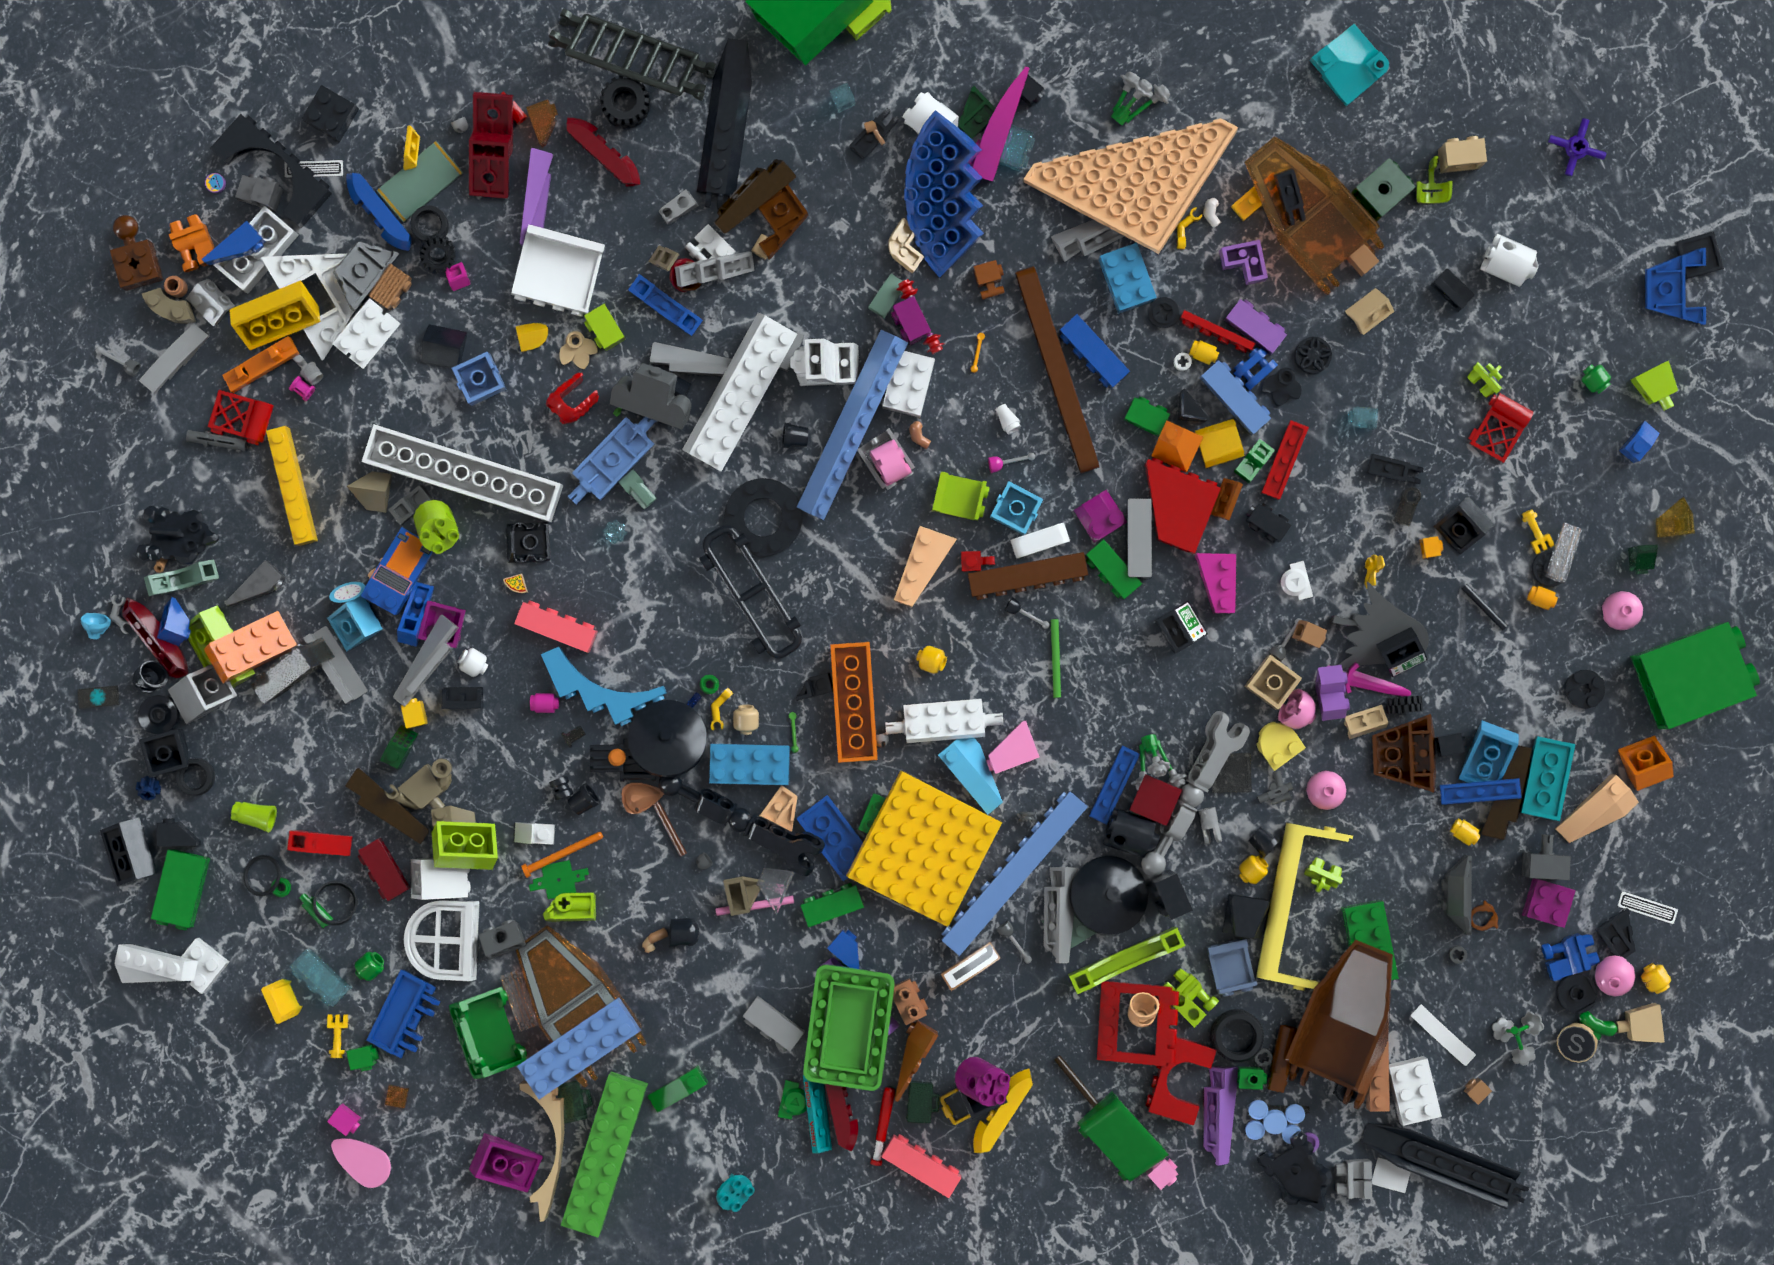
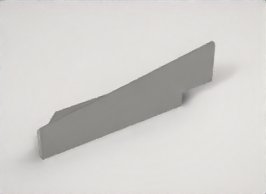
[650,342,732,376]

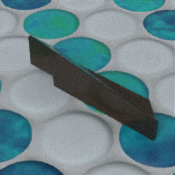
[714,159,796,234]
[1482,745,1532,840]
[345,768,429,844]

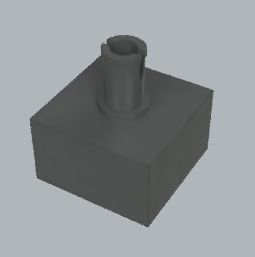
[1521,834,1571,880]

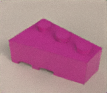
[1195,553,1236,614]

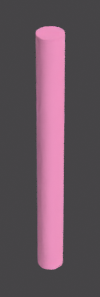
[716,896,794,916]

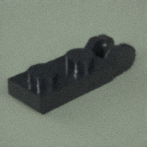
[849,108,899,160]
[1273,168,1306,226]
[1366,454,1424,484]

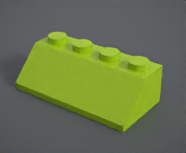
[188,605,255,688]

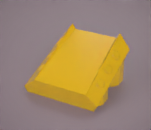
[1195,419,1245,468]
[261,979,303,1024]

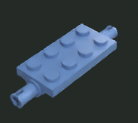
[568,417,657,505]

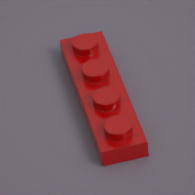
[1179,310,1255,353]
[1261,420,1309,500]

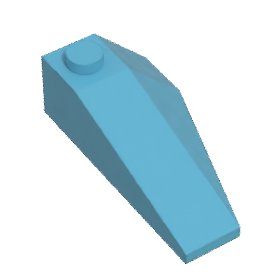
[938,738,1003,815]

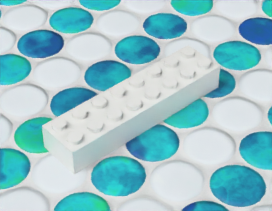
[682,313,797,471]

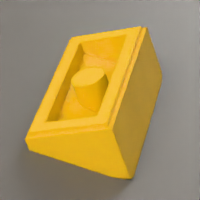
[403,125,420,170]

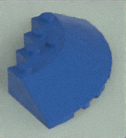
[904,110,984,278]

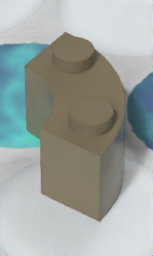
[142,288,196,324]

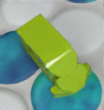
[846,0,892,41]
[543,893,596,922]

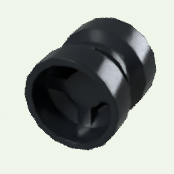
[549,776,574,801]

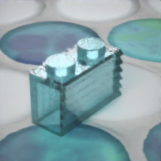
[999,125,1036,172]

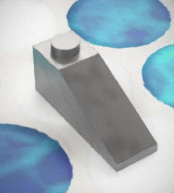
[225,560,286,606]

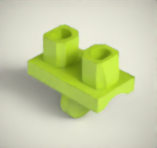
[1467,362,1502,398]
[1304,857,1343,893]

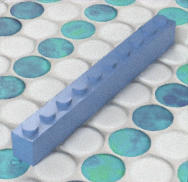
[797,330,908,520]
[941,791,1088,956]

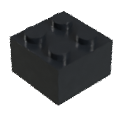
[302,85,359,142]

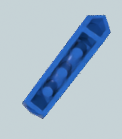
[346,173,412,251]

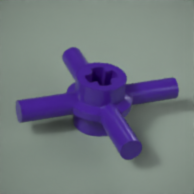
[1548,118,1606,176]

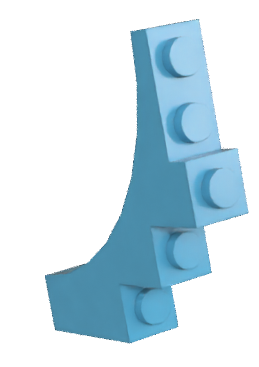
[541,647,667,726]

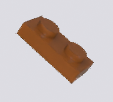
[1211,478,1243,521]

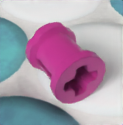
[289,376,315,401]

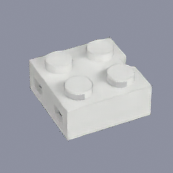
[181,938,229,994]

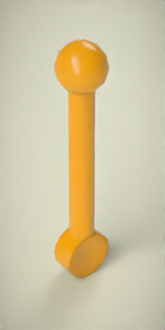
[970,333,985,373]

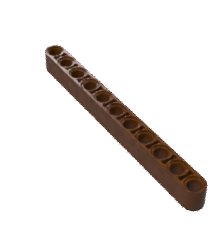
[1015,266,1100,474]

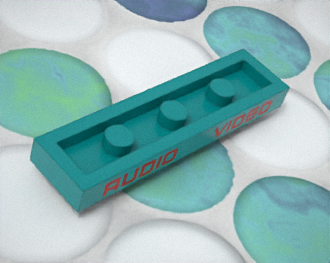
[803,1075,832,1153]

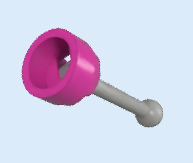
[988,453,1035,473]

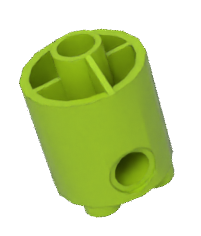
[413,500,459,554]

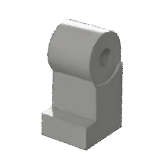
[659,189,699,225]

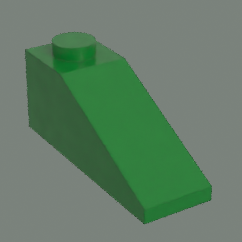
[647,1065,708,1113]

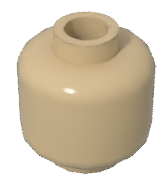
[733,705,759,735]

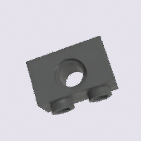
[478,920,527,960]

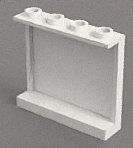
[511,224,605,317]

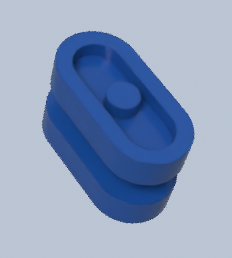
[1234,348,1278,391]

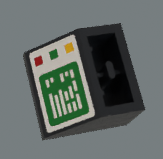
[1154,601,1208,654]
[1376,627,1428,678]

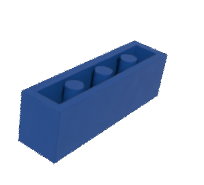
[1059,314,1130,389]

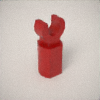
[501,91,528,125]

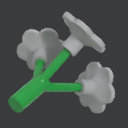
[1492,1012,1544,1066]

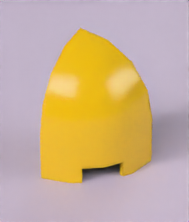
[515,323,548,352]

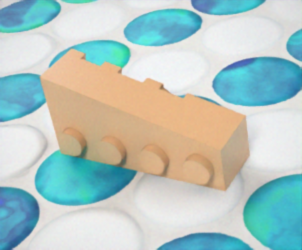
[894,526,957,607]

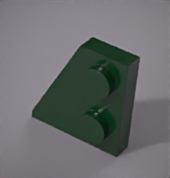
[958,86,996,140]

